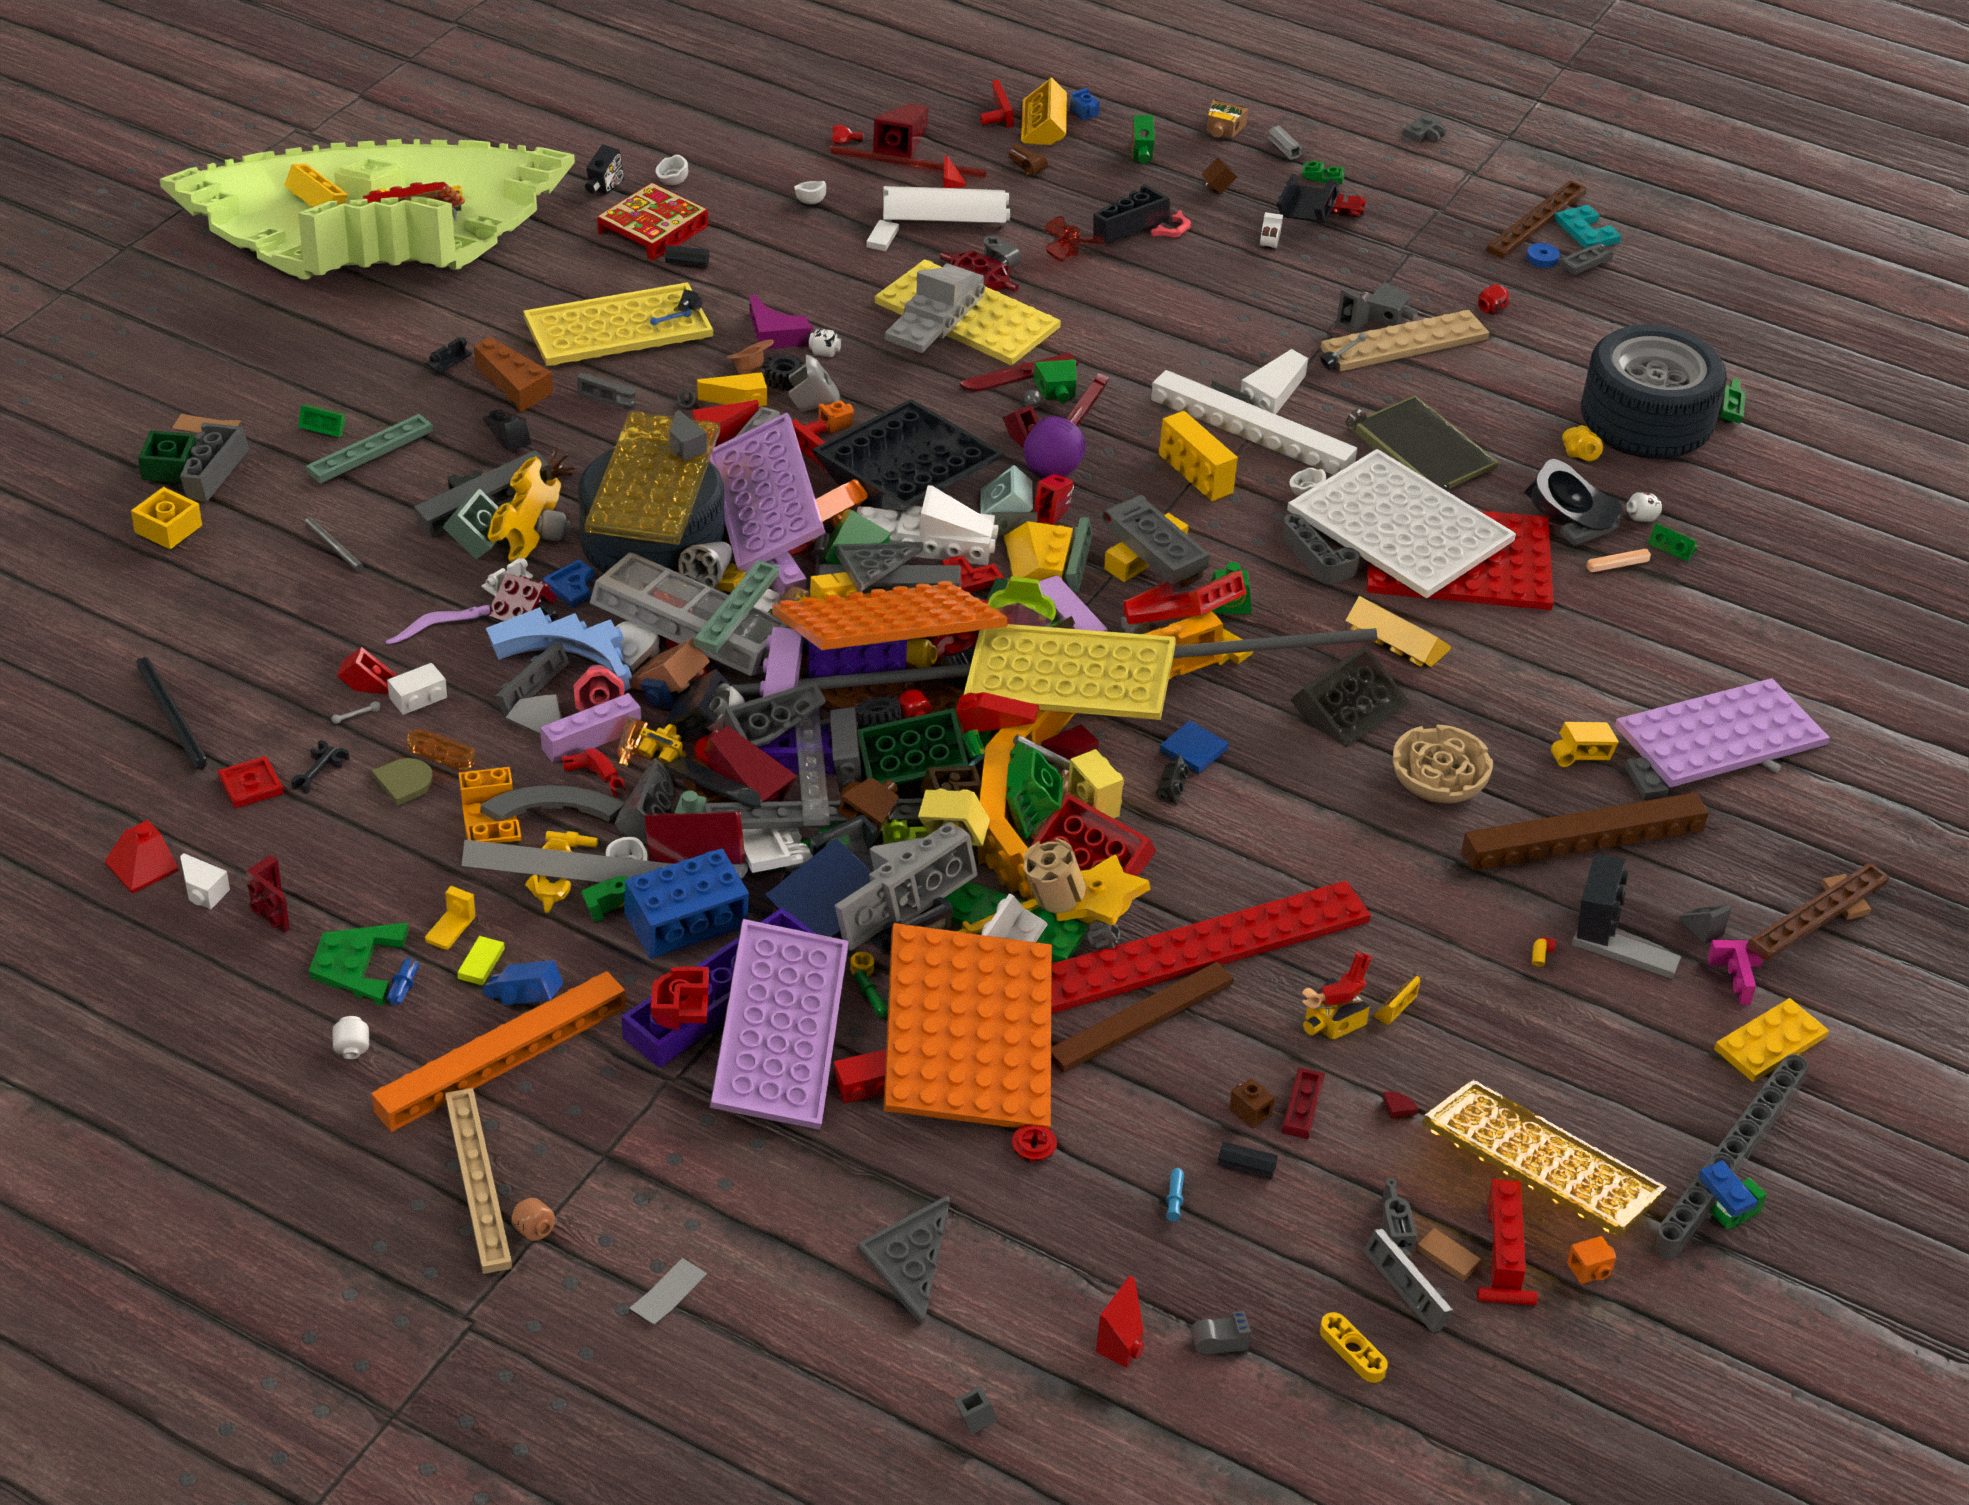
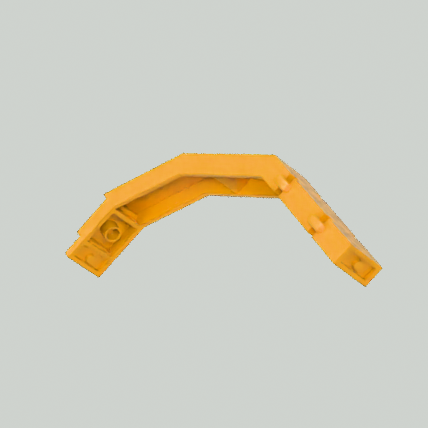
[978,610,1223,900]

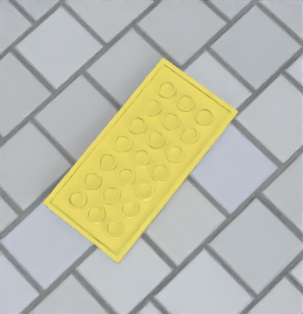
[875,260,1061,366]
[523,282,713,366]
[964,624,1176,720]

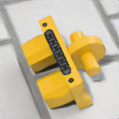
[638,724,687,764]

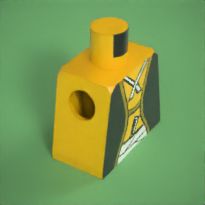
[1303,977,1370,1040]

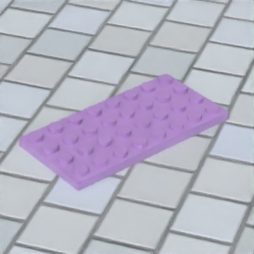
[706,413,825,572]
[1615,678,1830,787]
[710,919,849,1130]

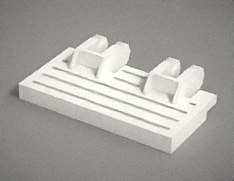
[742,828,813,873]

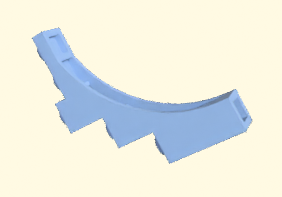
[486,607,632,691]

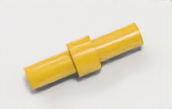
[545,831,598,848]

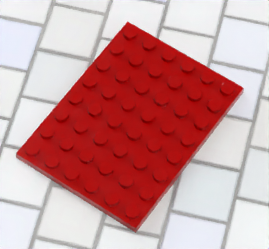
[1367,511,1554,610]

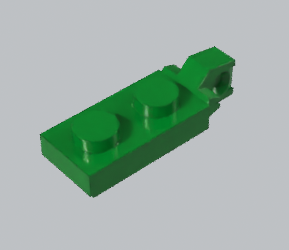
[1719,378,1746,424]

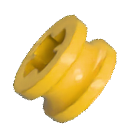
[850,952,874,977]

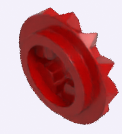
[1012,1125,1057,1163]

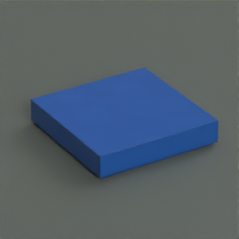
[1159,720,1229,774]

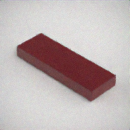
[1281,1067,1325,1140]

